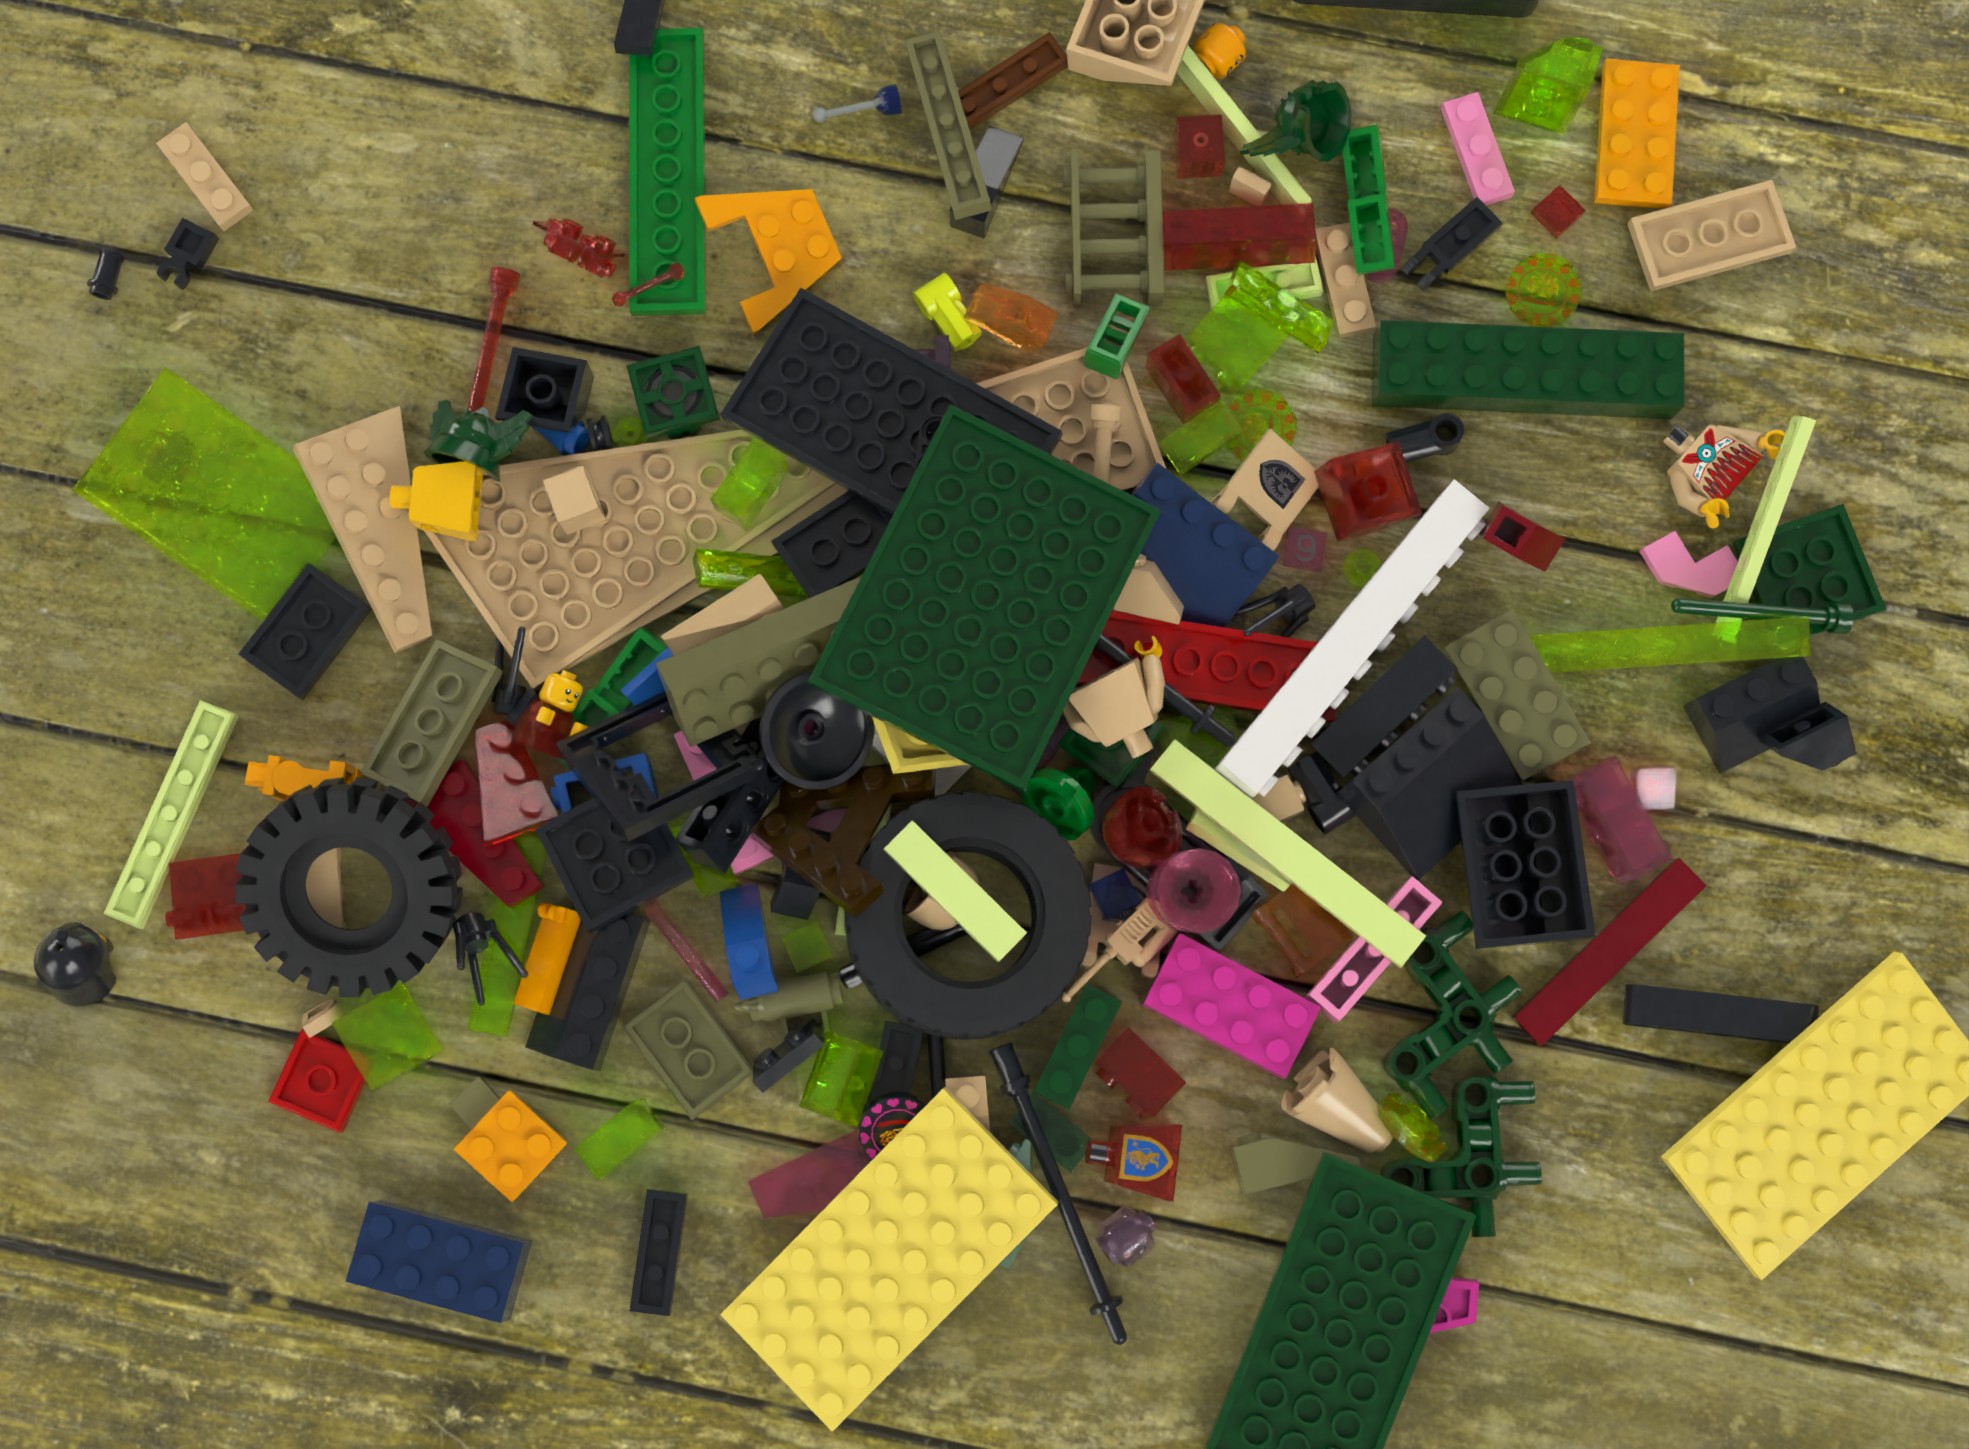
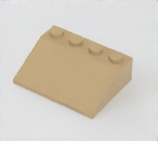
[1066,0,1205,86]

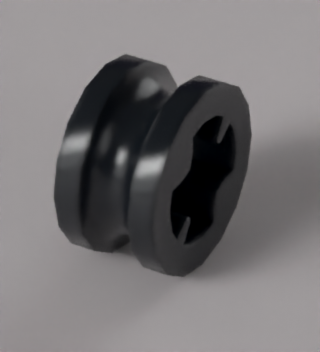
[587,415,613,451]

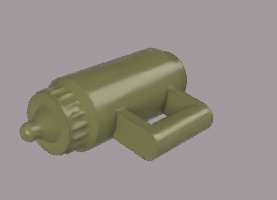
[734,970,843,1041]

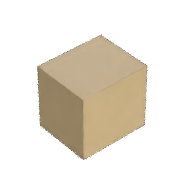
[543,466,606,535]

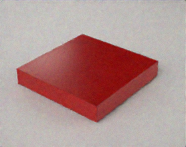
[268,1029,376,1133]

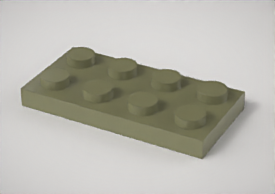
[1444,608,1591,781]
[360,639,503,807]

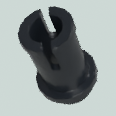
[87,249,125,300]

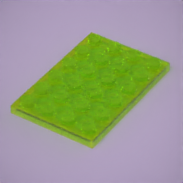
[72,367,337,621]

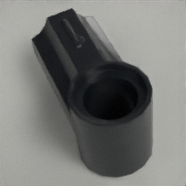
[1385,413,1464,465]
[1288,751,1357,835]

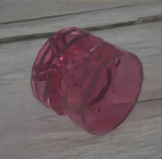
[1146,848,1241,933]

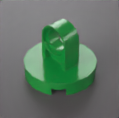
[1021,767,1095,840]

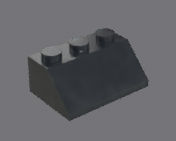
[1683,648,1820,774]

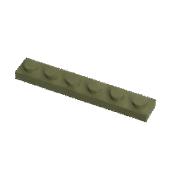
[905,31,992,220]

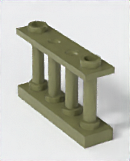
[1063,150,1164,307]

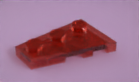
[474,720,558,848]

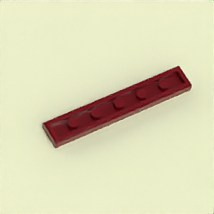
[1511,857,1707,1046]

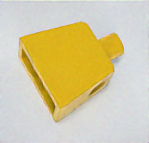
[390,461,484,541]

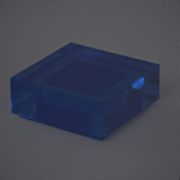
[1088,868,1141,921]

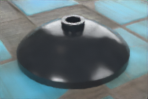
[759,671,874,789]

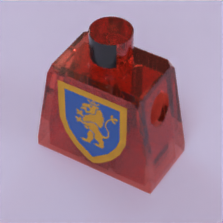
[1085,1123,1182,1202]

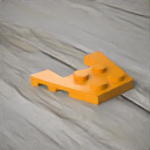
[695,189,842,335]

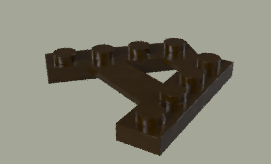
[750,764,936,918]

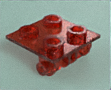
[532,217,625,278]
[165,853,246,940]

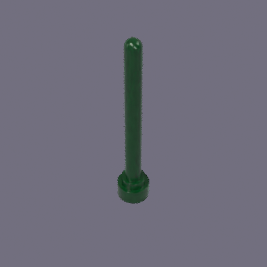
[1671,598,1854,634]

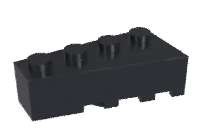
[1311,635,1458,778]

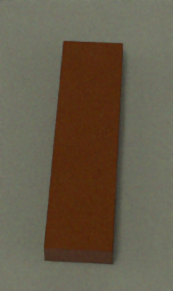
[958,32,1068,131]

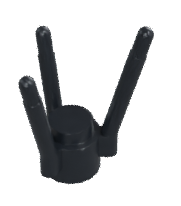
[1235,583,1316,638]
[491,626,541,715]
[452,912,528,1006]

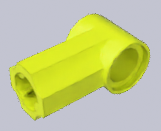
[912,273,982,352]

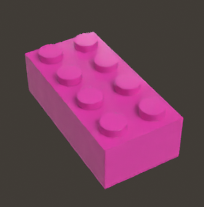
[1141,933,1321,1079]

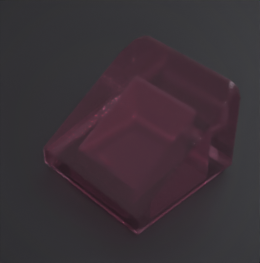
[1630,766,1676,810]

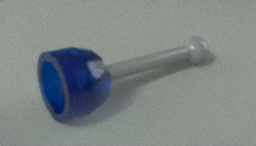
[813,84,903,123]

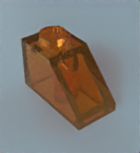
[964,283,1059,352]

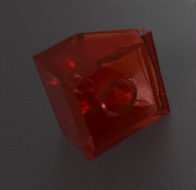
[1314,441,1422,543]

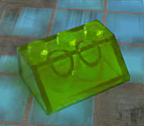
[1493,36,1603,135]

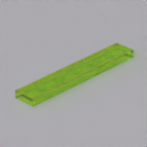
[467,800,557,1037]

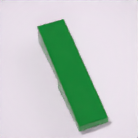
[1342,124,1395,275]
[545,627,668,771]

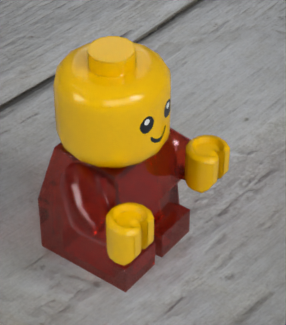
[511,670,588,760]

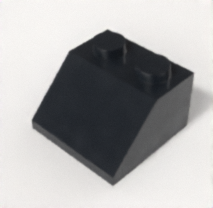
[495,347,594,434]

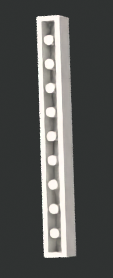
[1214,479,1490,799]

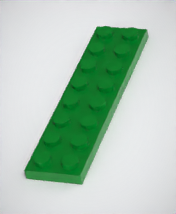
[629,28,706,316]

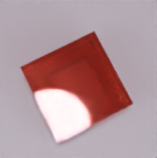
[1531,185,1586,239]

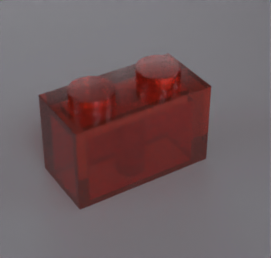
[1145,334,1221,428]
[1094,1027,1186,1117]

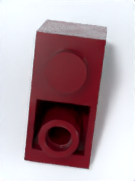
[1479,501,1565,572]

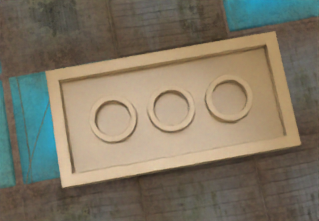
[1627,180,1797,292]

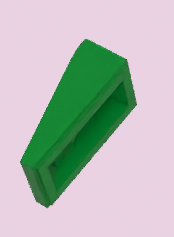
[1084,293,1150,379]

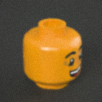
[1192,23,1246,79]

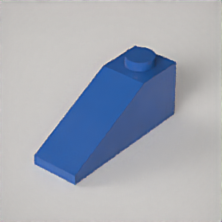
[719,883,779,1000]

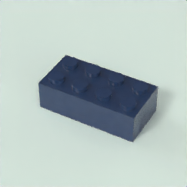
[345,1200,533,1323]

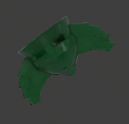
[1240,80,1352,162]
[424,400,533,482]

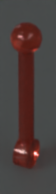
[612,263,685,307]

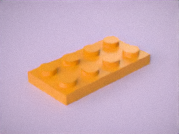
[1594,58,1680,209]

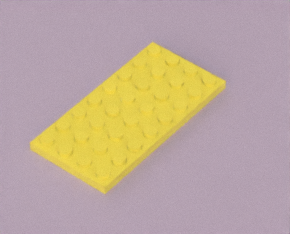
[1661,951,1969,1280]
[720,1087,1059,1432]

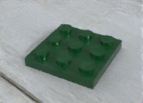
[1733,504,1887,649]

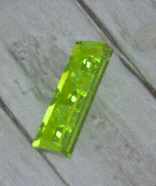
[1224,261,1334,353]
[692,548,807,598]

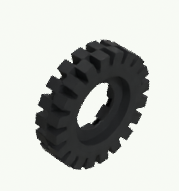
[234,777,463,997]

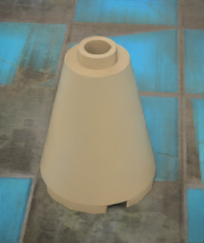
[1281,1048,1393,1154]

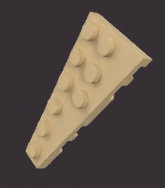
[293,406,432,653]

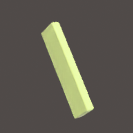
[884,821,1027,962]

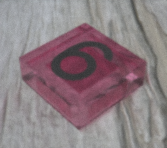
[1283,527,1327,572]

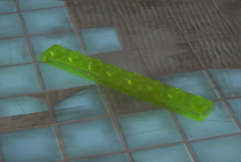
[1529,616,1811,672]

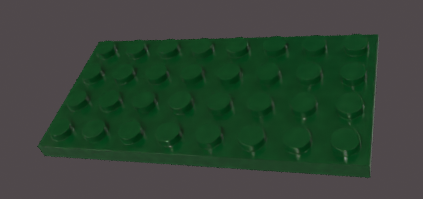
[1204,1151,1476,1449]

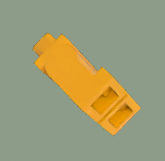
[245,755,367,802]

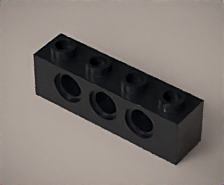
[675,717,784,874]

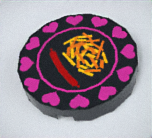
[859,1092,927,1160]

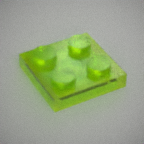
[332,983,443,1093]

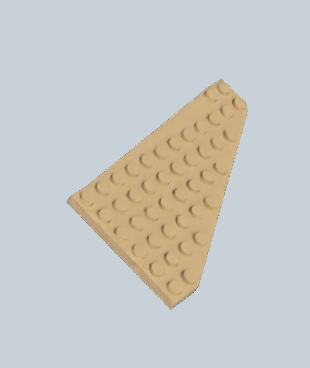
[424,430,849,692]

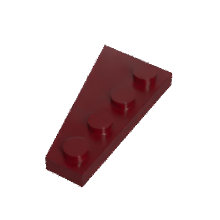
[405,759,545,909]

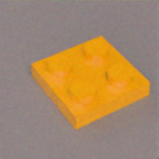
[453,1089,568,1203]

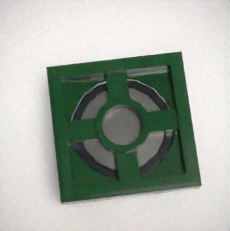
[626,345,720,439]

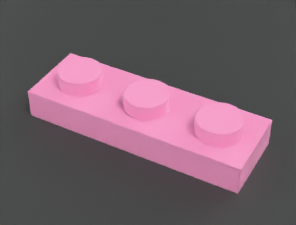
[1440,92,1515,205]

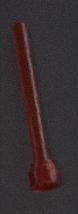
[467,267,521,412]

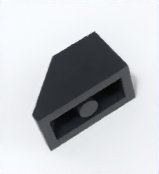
[1758,701,1857,771]

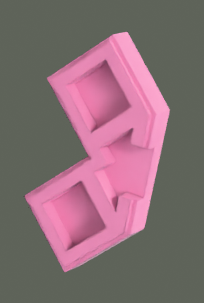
[1639,531,1738,598]

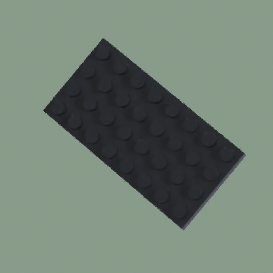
[720,288,1063,515]

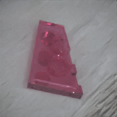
[748,1130,871,1218]

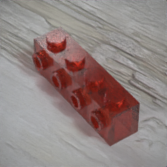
[1163,203,1316,271]

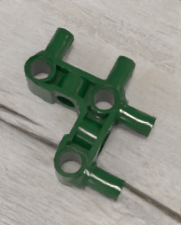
[1384,910,1523,1119]
[1380,1076,1542,1237]

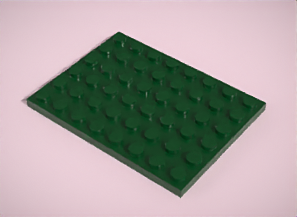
[808,404,1161,791]

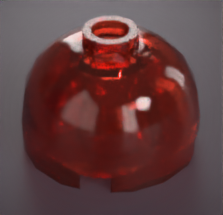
[1102,786,1183,868]

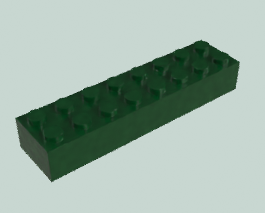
[1372,320,1684,419]

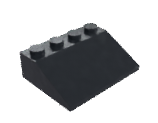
[1337,687,1523,880]
[1455,780,1596,949]

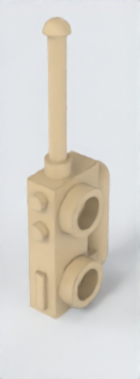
[1061,893,1177,1002]

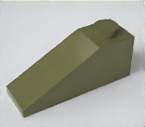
[1229,1132,1362,1195]

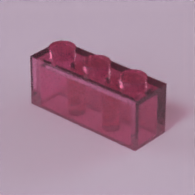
[1567,756,1673,884]

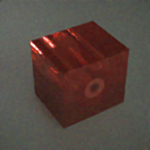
[1174,115,1225,179]

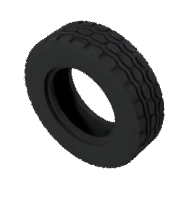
[845,791,1092,1040]

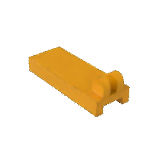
[513,902,581,1015]

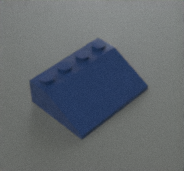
[1130,463,1279,627]

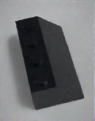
[525,905,650,1071]

